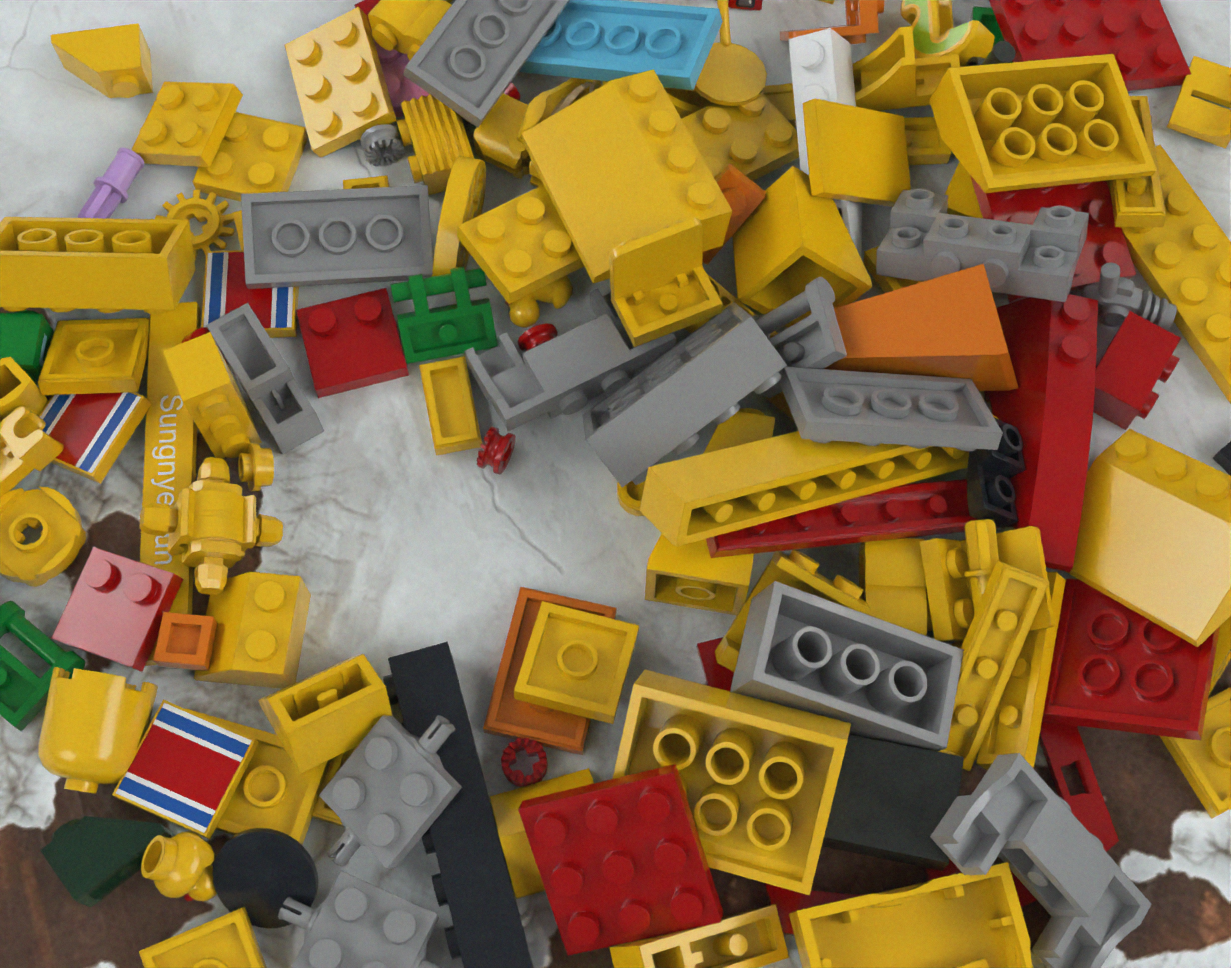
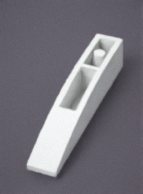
[788,28,862,299]

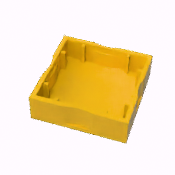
[789,862,1033,968]

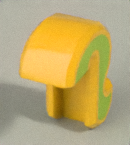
[900,0,995,67]

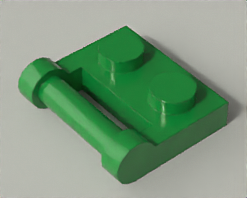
[0,601,86,732]

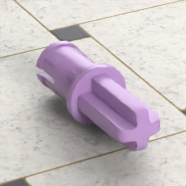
[78,147,145,218]

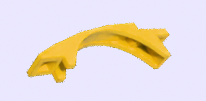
[602,26,960,127]

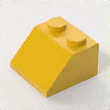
[194,572,311,689]

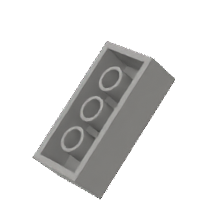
[730,581,964,752]

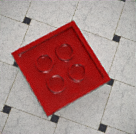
[970,175,1136,303]
[1042,579,1220,741]
[518,764,723,956]

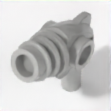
[1081,262,1177,331]

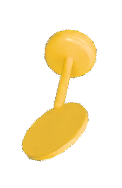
[694,0,767,106]

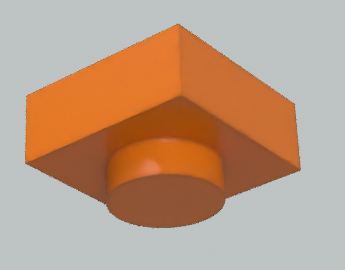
[153,612,218,671]

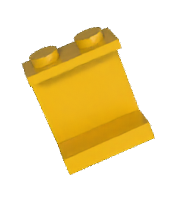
[715,549,870,672]

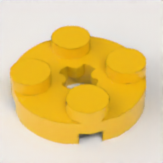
[0,486,86,587]

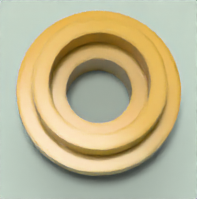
[238,443,274,491]

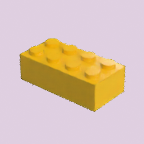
[0,217,196,314]

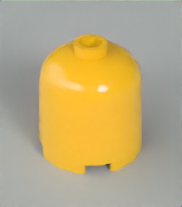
[38,667,158,794]

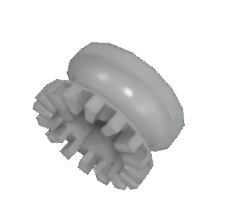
[360,124,405,167]

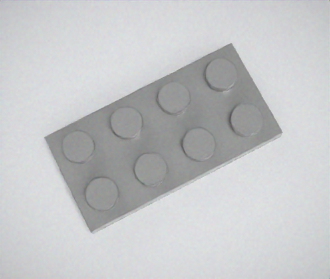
[403,0,570,128]
[241,185,433,289]
[780,367,1003,451]

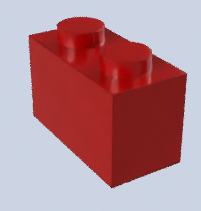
[1093,311,1181,430]

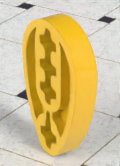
[432,156,486,277]

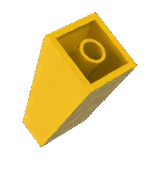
[645,408,775,616]

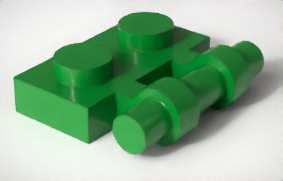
[390,266,498,364]

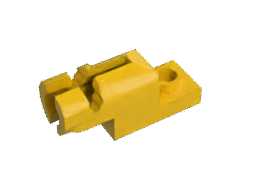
[461,94,544,187]

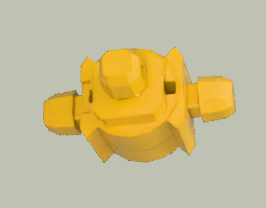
[139,457,283,595]

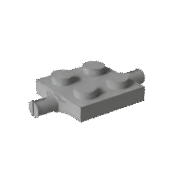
[319,715,462,869]
[278,871,442,968]

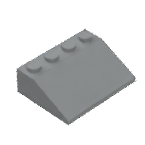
[583,302,787,487]

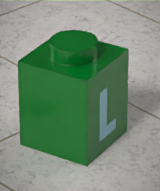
[0,310,54,385]

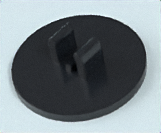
[213,828,318,929]

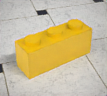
[163,332,262,458]

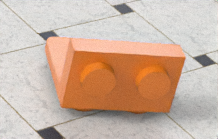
[780,0,884,44]

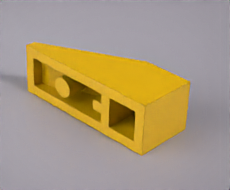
[609,904,789,968]

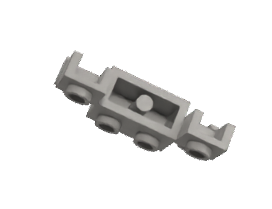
[876,188,1089,302]
[464,288,676,432]
[930,753,1152,968]

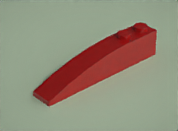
[984,294,1098,572]

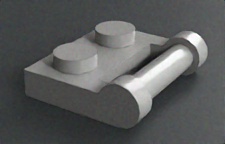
[752,277,847,398]

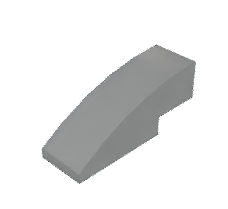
[206,303,324,454]

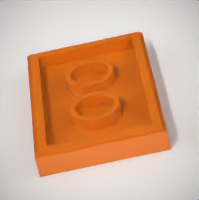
[483,587,617,755]

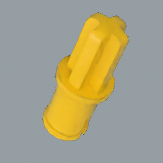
[964,519,999,618]

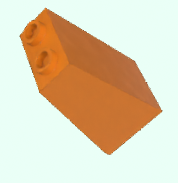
[824,264,1019,391]

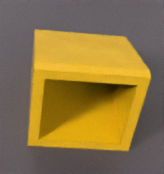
[732,166,872,328]

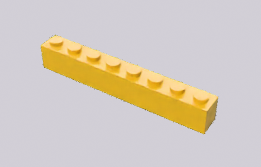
[640,414,998,547]

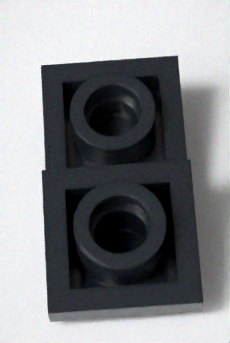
[967,417,1026,529]

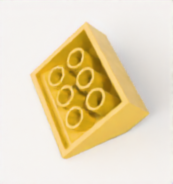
[929,54,1157,193]
[521,69,732,284]
[1065,428,1231,647]
[612,669,851,896]

